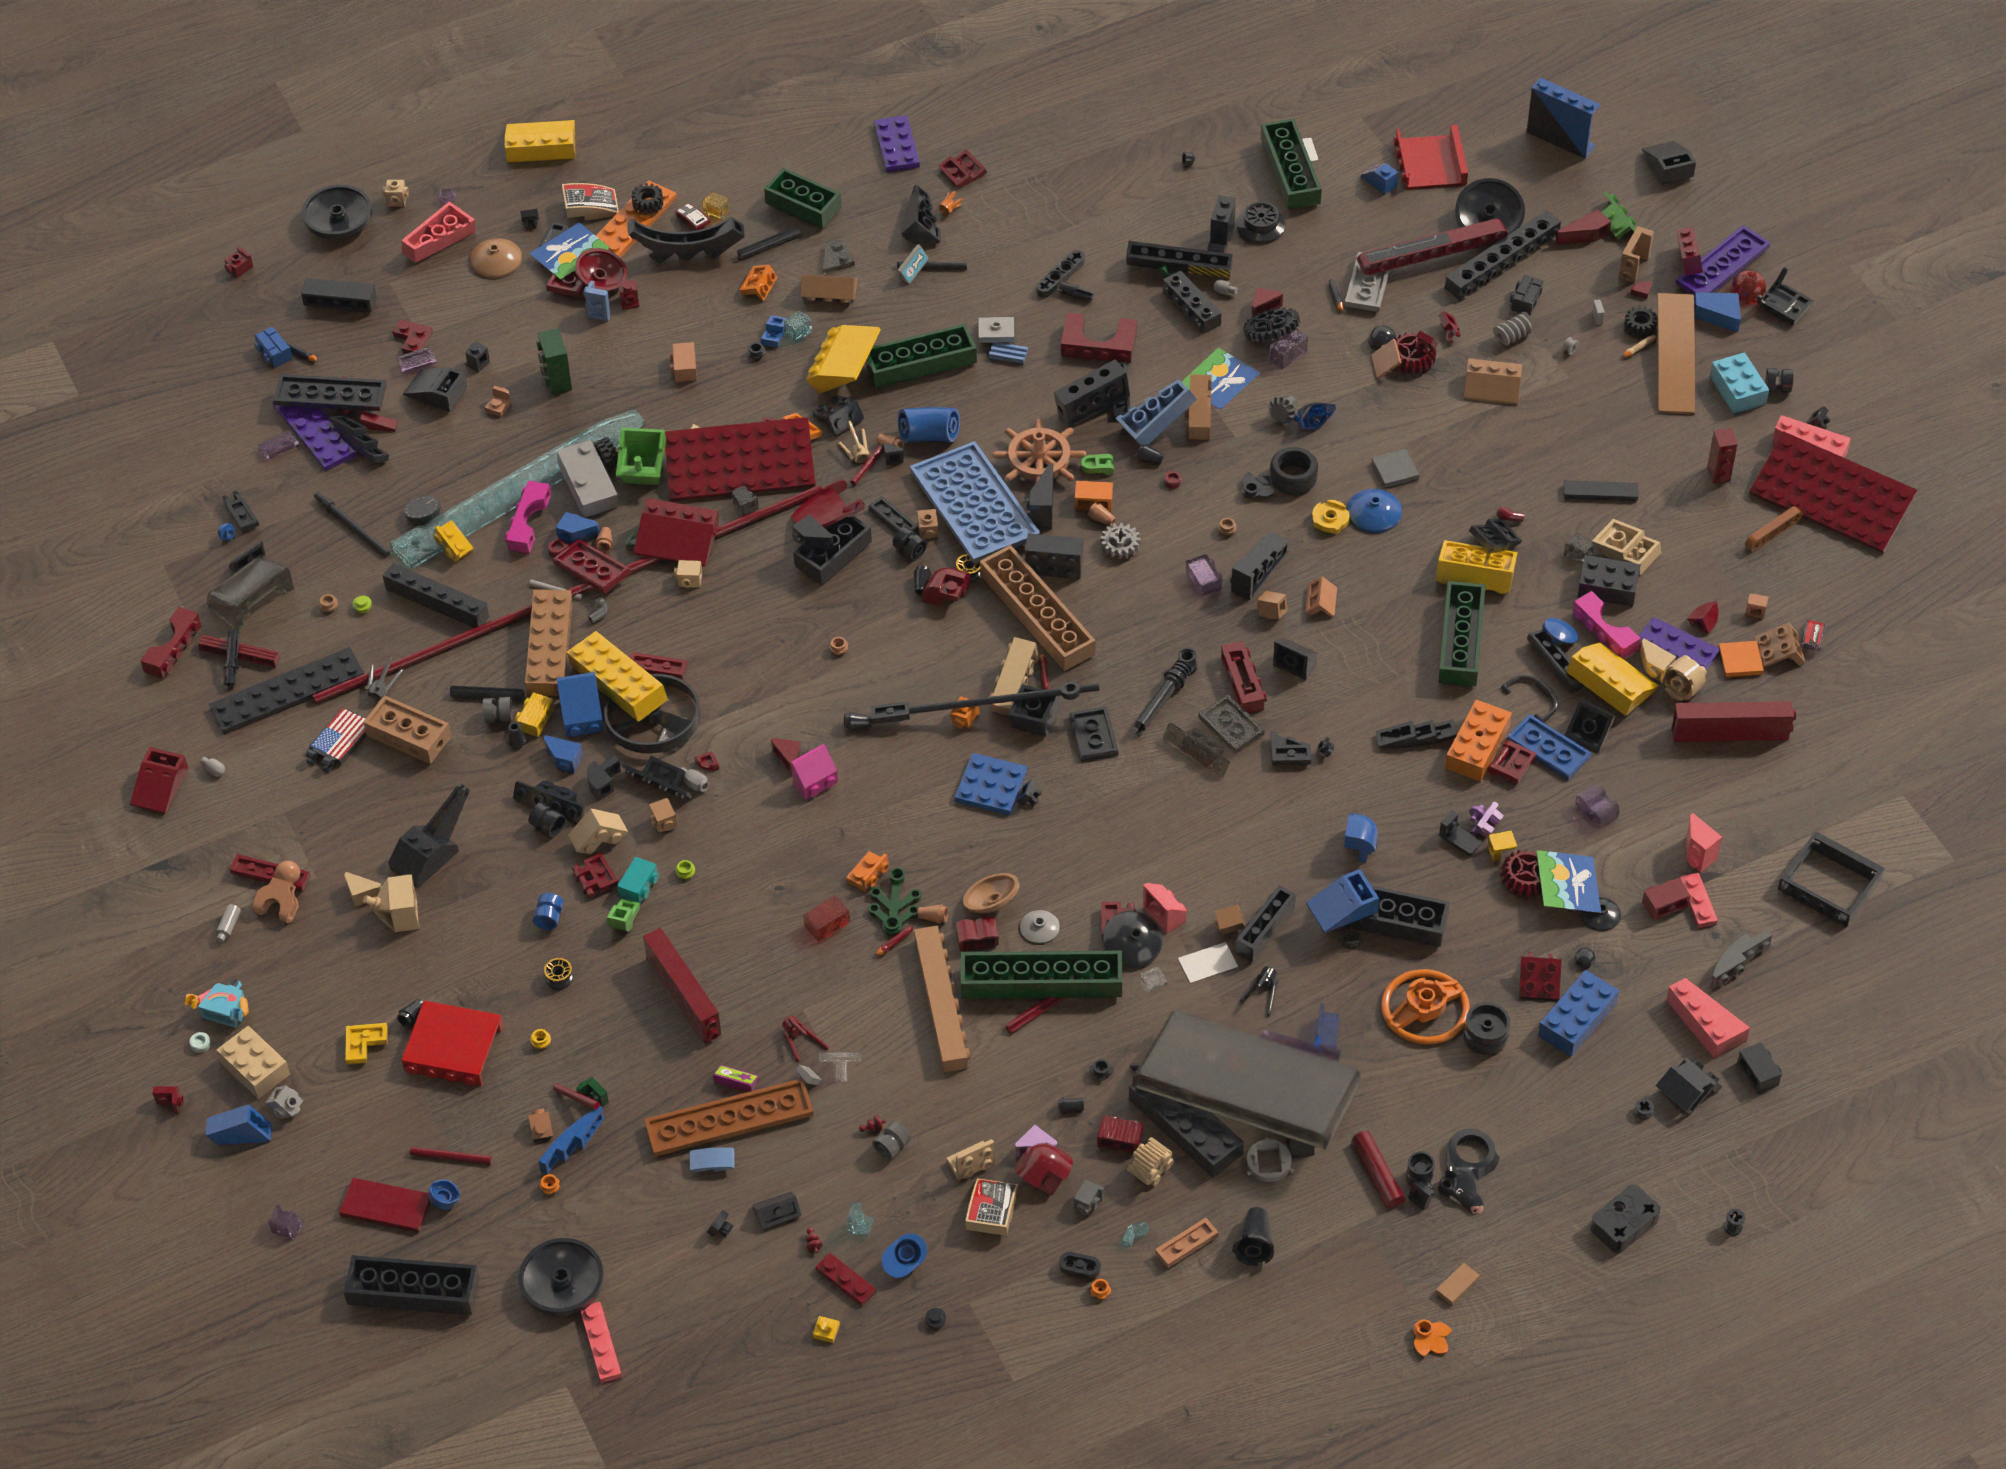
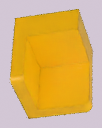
[1487,831,1517,862]

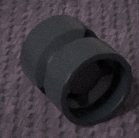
[1765,368,1794,393]
[892,526,927,560]
[528,802,565,837]
[1406,1151,1435,1187]

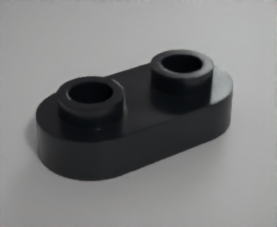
[1059,1252,1101,1279]

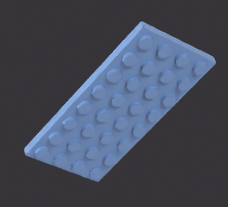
[910,441,1040,564]

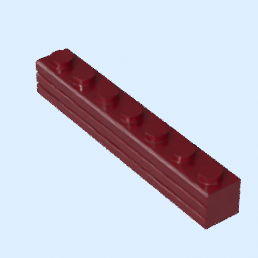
[198,635,280,668]

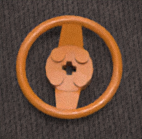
[1381,969,1470,1045]

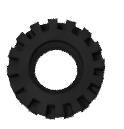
[631,183,664,215]
[1624,306,1657,339]
[593,437,618,472]

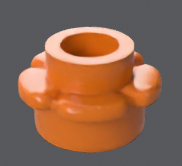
[539,1174,560,1194]
[1090,1279,1111,1299]

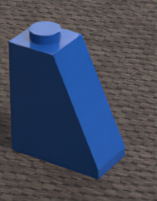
[1694,293,1741,331]
[205,1104,272,1145]

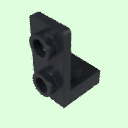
[1439,810,1482,856]

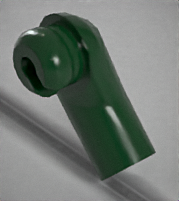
[1158,264,1179,279]

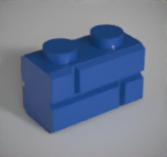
[254,327,293,368]

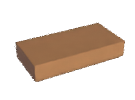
[1436,1263,1480,1306]

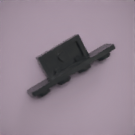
[621,755,693,800]
[513,780,585,823]

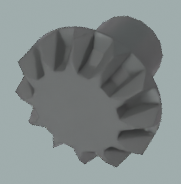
[1267,395,1297,425]

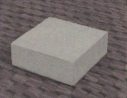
[1592,300,1605,325]
[795,1065,822,1085]

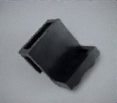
[1655,1058,1723,1115]

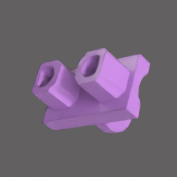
[1469,801,1504,838]

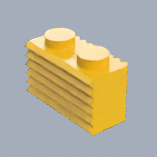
[515,692,555,737]

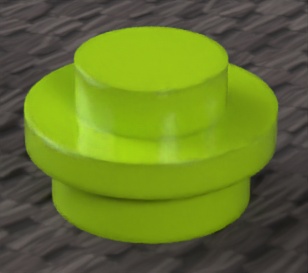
[353,596,372,613]
[675,860,695,879]

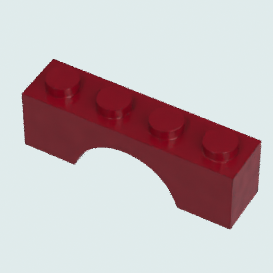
[140,606,201,679]

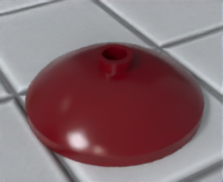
[575,248,627,292]

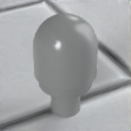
[1213,280,1238,295]
[200,757,225,777]

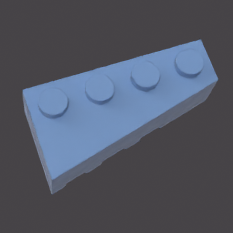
[1116,379,1197,445]

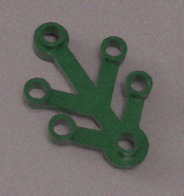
[868,867,921,935]

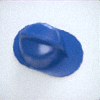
[881,1233,927,1278]

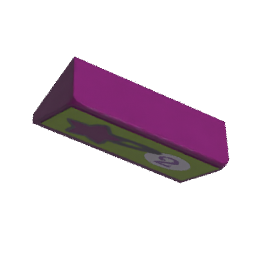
[713,1065,759,1092]

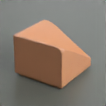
[1745,593,1768,619]

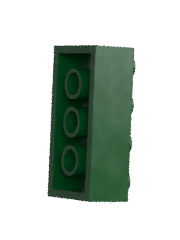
[764,168,842,229]

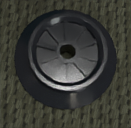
[1237,202,1285,242]

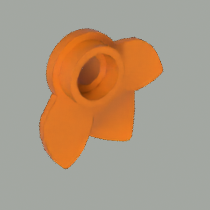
[1413,1319,1452,1357]

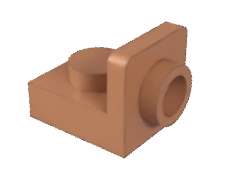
[485,386,511,417]

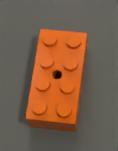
[1445,700,1512,782]

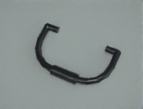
[1501,675,1558,722]

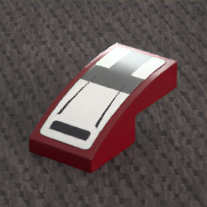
[675,203,711,230]

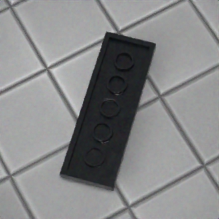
[273,374,387,411]

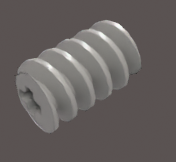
[1493,312,1532,346]

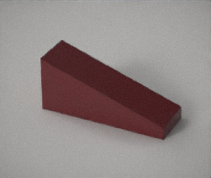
[360,411,398,431]

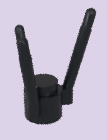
[1240,966,1278,1016]

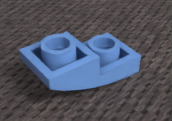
[690,1148,734,1173]

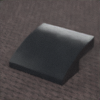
[1469,519,1523,553]

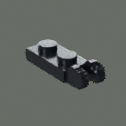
[222,490,259,533]

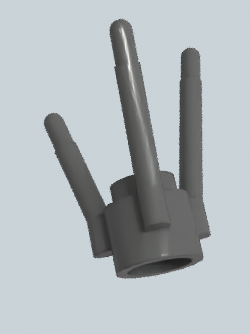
[366,657,403,700]

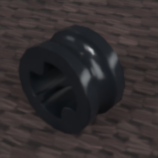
[1634,1099,1654,1120]

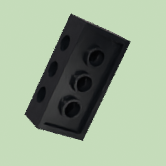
[1054,360,1130,428]

